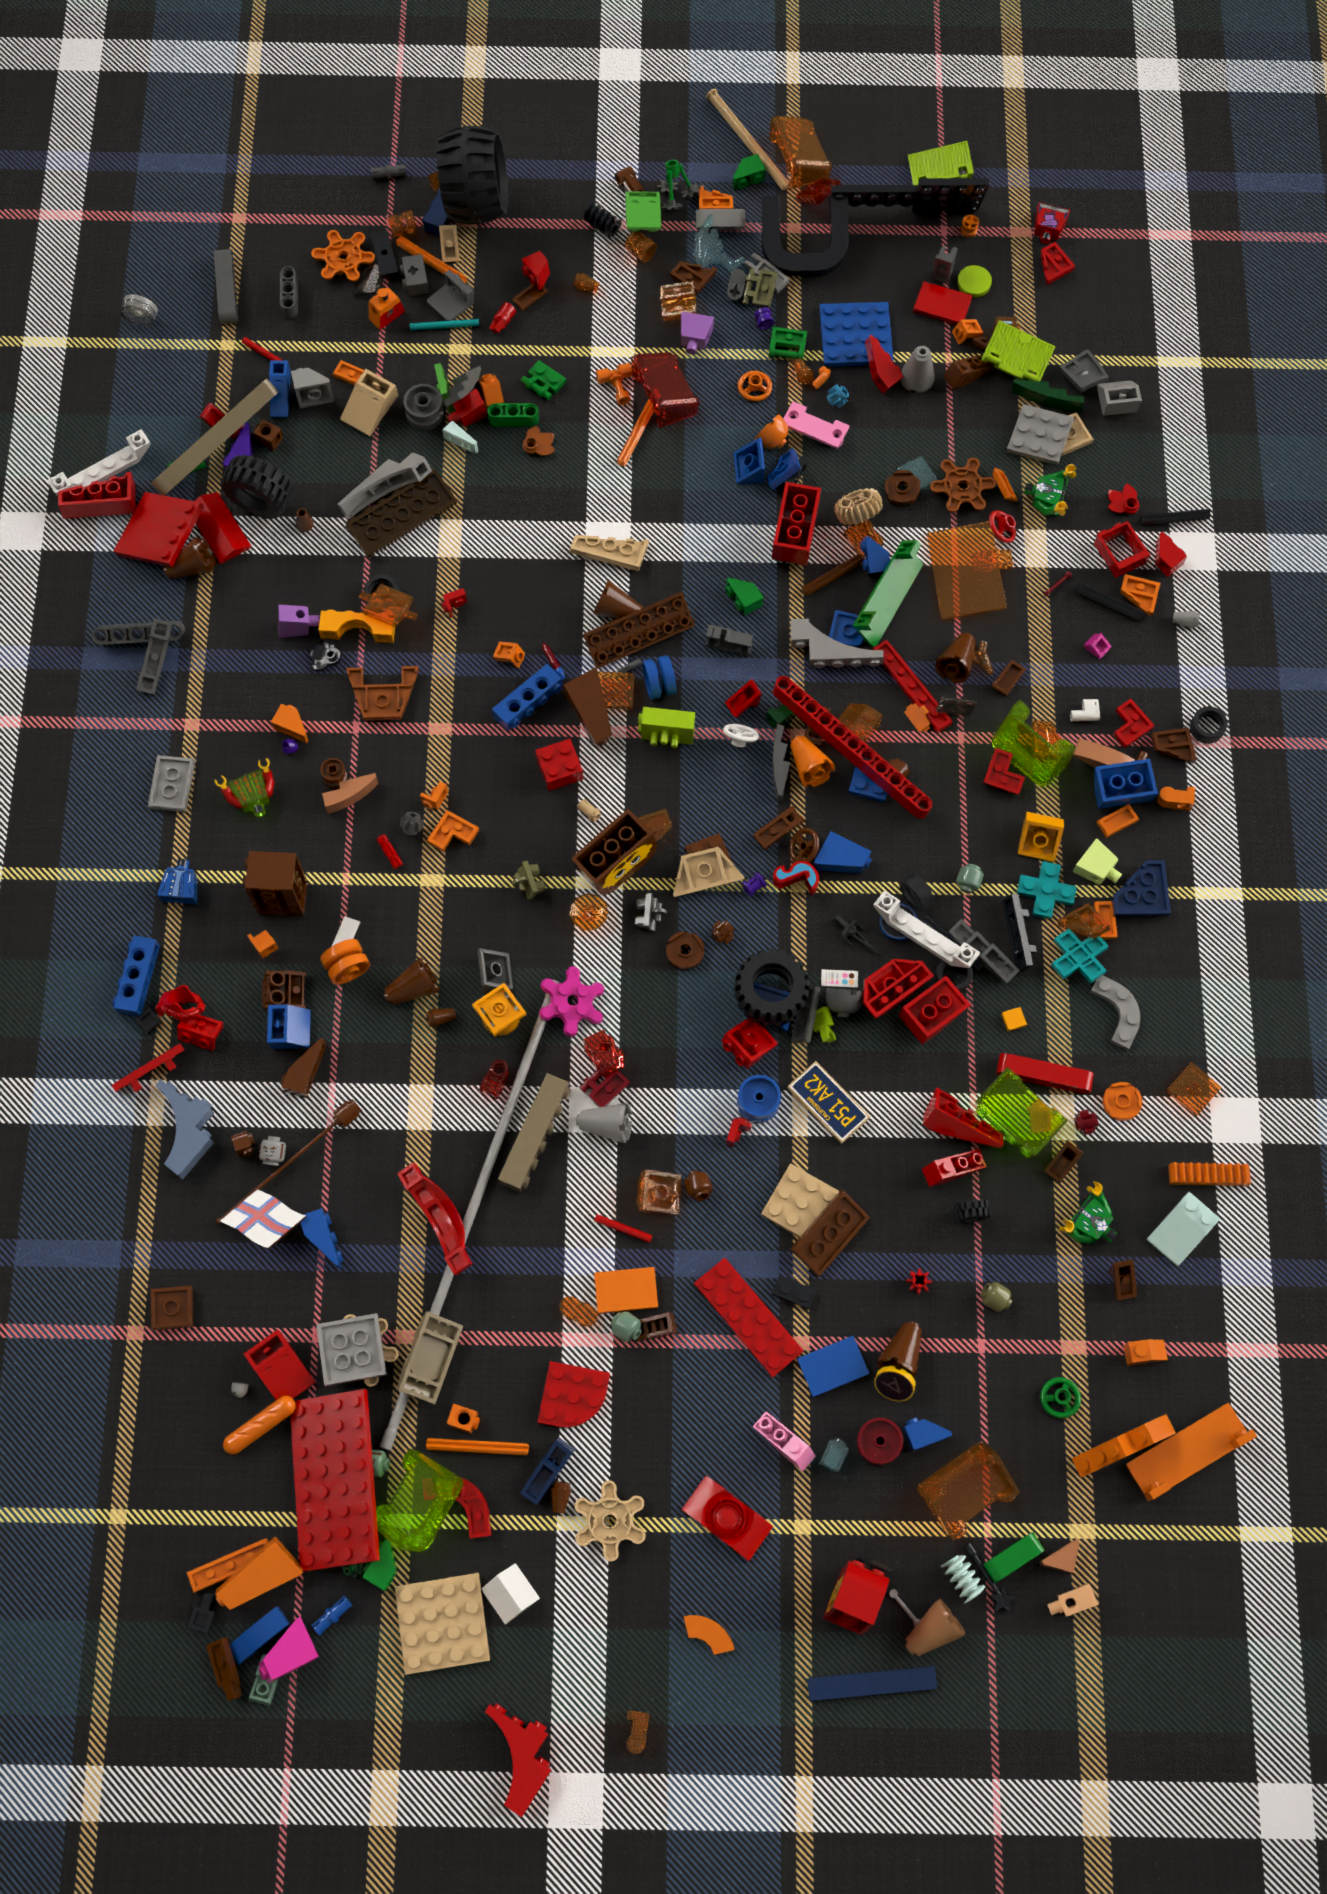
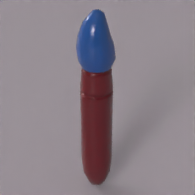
[542,643,565,680]

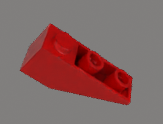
[865,334,904,393]
[922,1149,987,1187]

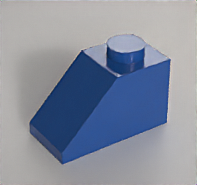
[902,1418,952,1452]

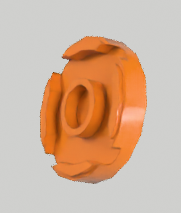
[1102,1082,1142,1121]

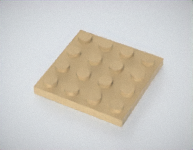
[395,1573,490,1675]

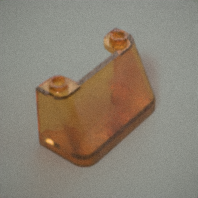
[769,116,832,189]
[917,1443,1020,1541]

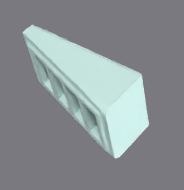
[443,421,478,454]

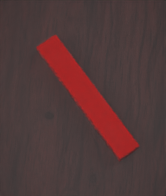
[872,640,953,734]

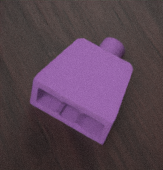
[681,312,714,355]
[278,605,320,638]

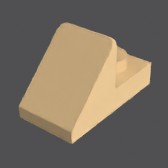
[439,225,460,262]

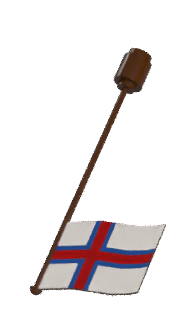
[216,1099,362,1249]

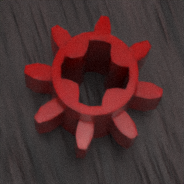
[906,1268,932,1295]

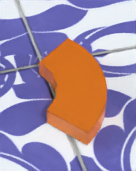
[684,1615,735,1655]

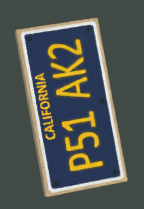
[787,1061,870,1144]

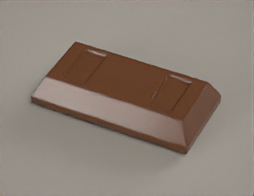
[511,284,549,311]
[991,659,1027,696]

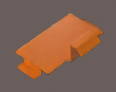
[904,703,931,732]

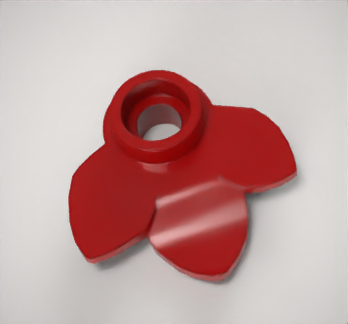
[1108,483,1140,514]

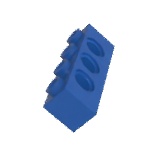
[492,664,562,732]
[112,935,160,1017]

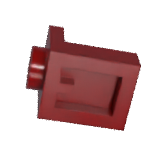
[441,588,467,618]
[725,1117,752,1147]

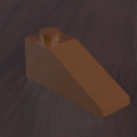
[281,1038,327,1099]

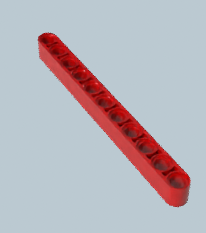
[773,676,933,819]

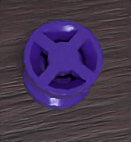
[754,307,774,330]

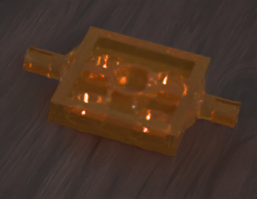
[359,584,418,627]

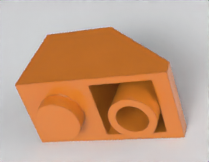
[478,374,504,406]

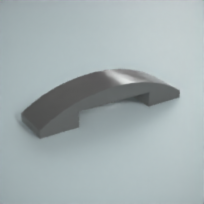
[136,618,173,695]

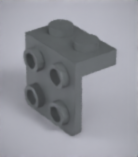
[427,269,474,321]

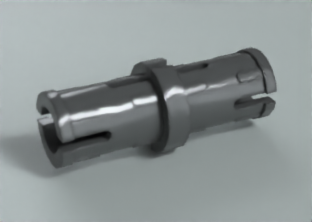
[371,164,406,179]

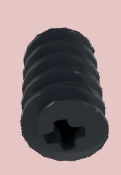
[583,201,622,238]

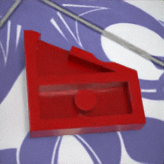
[1040,242,1075,285]

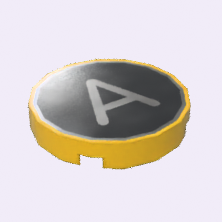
[874,1366,915,1401]

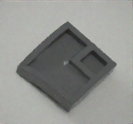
[1059,349,1109,393]

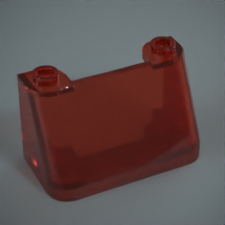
[631,352,700,428]

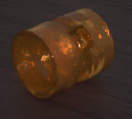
[388,210,417,239]
[625,231,657,263]

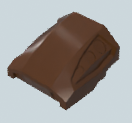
[262,970,306,1010]

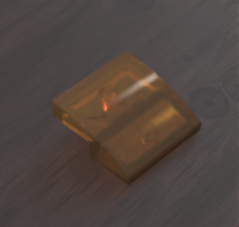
[660,281,697,321]

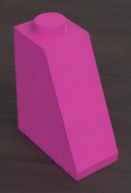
[259,1617,319,1684]

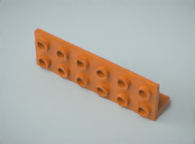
[1126,1403,1257,1501]

